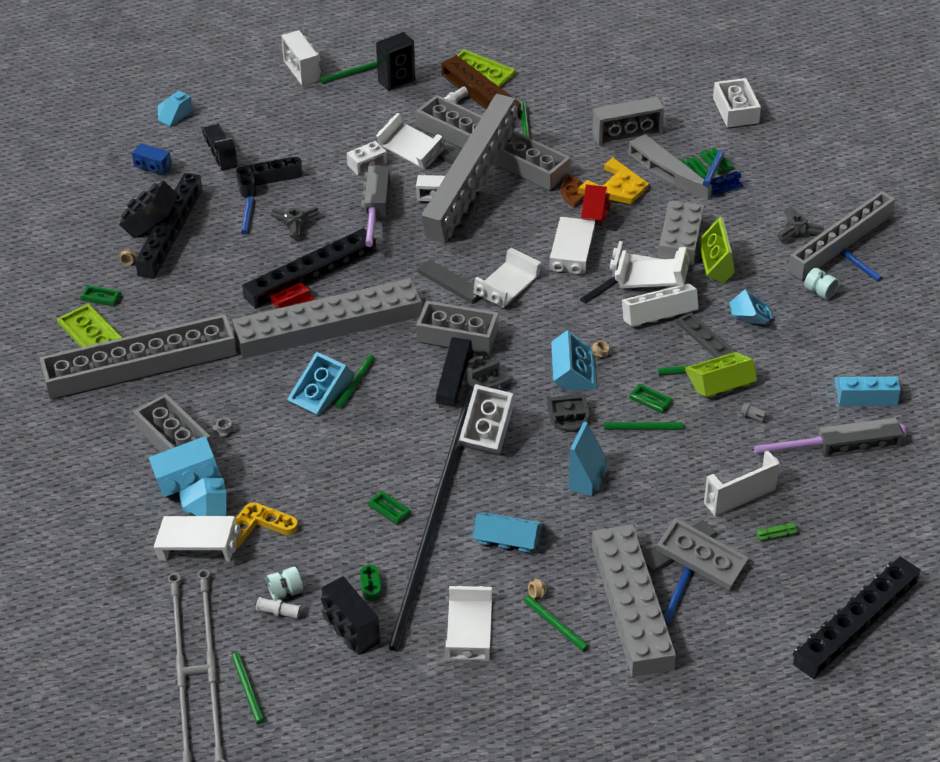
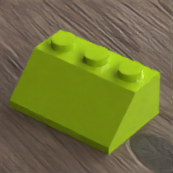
[698,217,735,283]
[685,352,757,398]

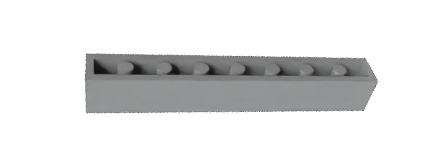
[788,191,895,280]

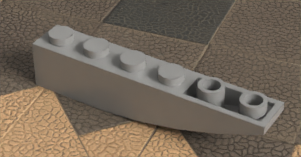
[629,134,712,199]

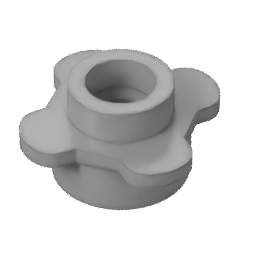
[213,418,236,437]

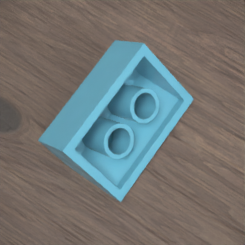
[551,330,597,390]
[834,377,900,406]
[149,436,221,497]
[473,512,543,552]

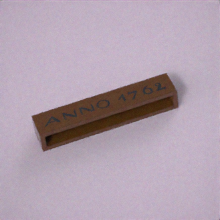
[441,55,521,117]

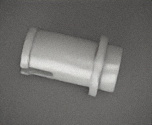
[740,403,767,423]

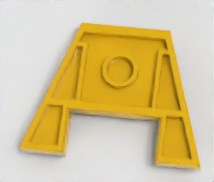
[578,157,649,204]

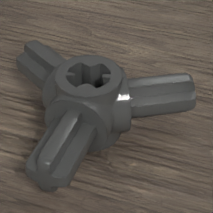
[271,206,319,240]
[777,207,824,242]

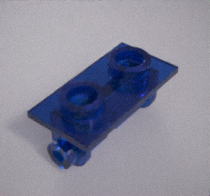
[710,171,744,196]

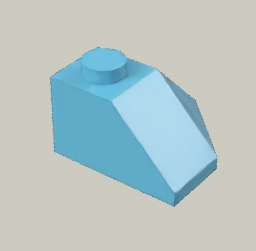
[158,91,193,127]
[729,289,773,324]
[179,478,226,516]

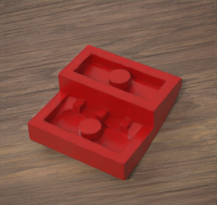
[270,282,315,309]

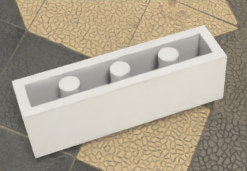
[622,283,698,327]

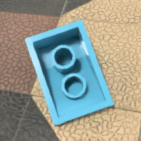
[287,351,355,415]
[569,422,608,496]

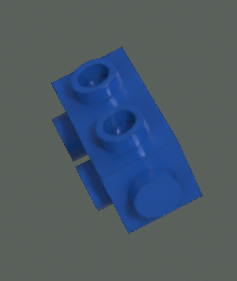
[132,143,172,175]

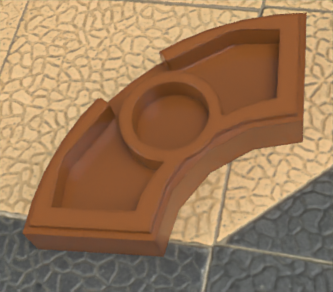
[561,174,584,208]

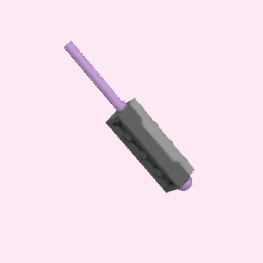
[361,165,390,247]
[754,418,908,457]

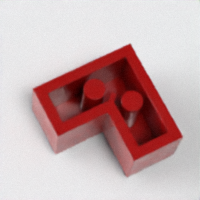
[581,184,611,226]

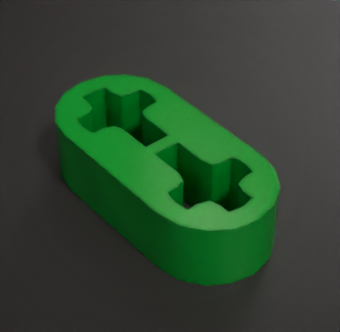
[360,564,381,601]

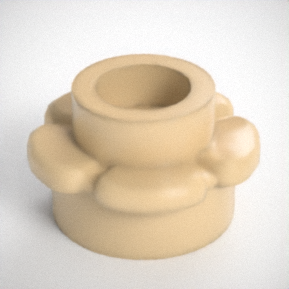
[119,249,137,266]
[591,340,609,358]
[528,579,546,599]

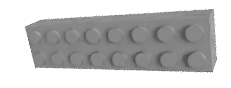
[592,525,676,677]

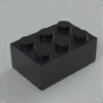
[376,32,416,91]
[119,180,178,238]
[321,576,380,655]

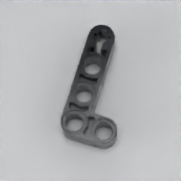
[201,122,237,170]
[236,157,303,198]
[436,337,473,407]

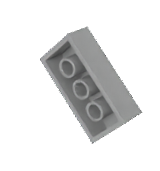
[592,97,664,146]
[658,201,704,266]
[416,301,499,354]
[133,393,212,452]

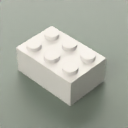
[281,30,321,86]
[713,78,761,127]
[459,384,515,455]

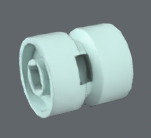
[804,267,839,300]
[266,566,303,601]

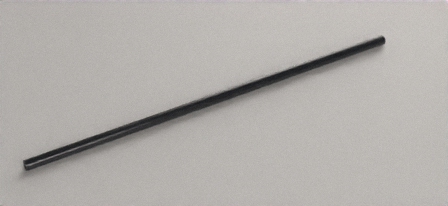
[388,351,488,652]

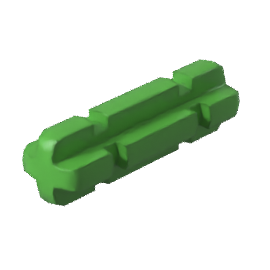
[756,523,797,541]

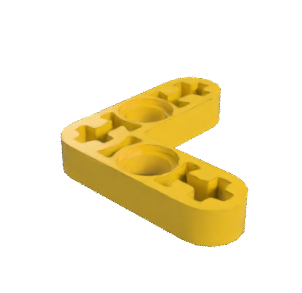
[236,503,298,549]

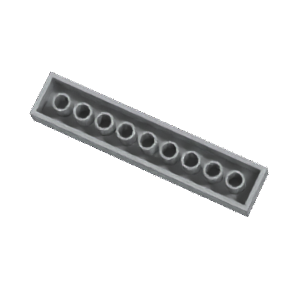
[421,94,519,244]
[416,95,571,190]
[232,278,422,359]
[39,314,236,399]

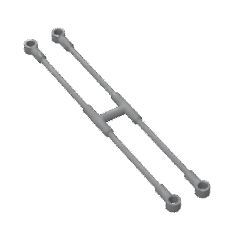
[168,569,226,762]

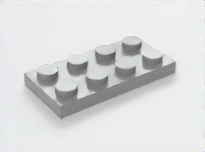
[655,518,748,590]

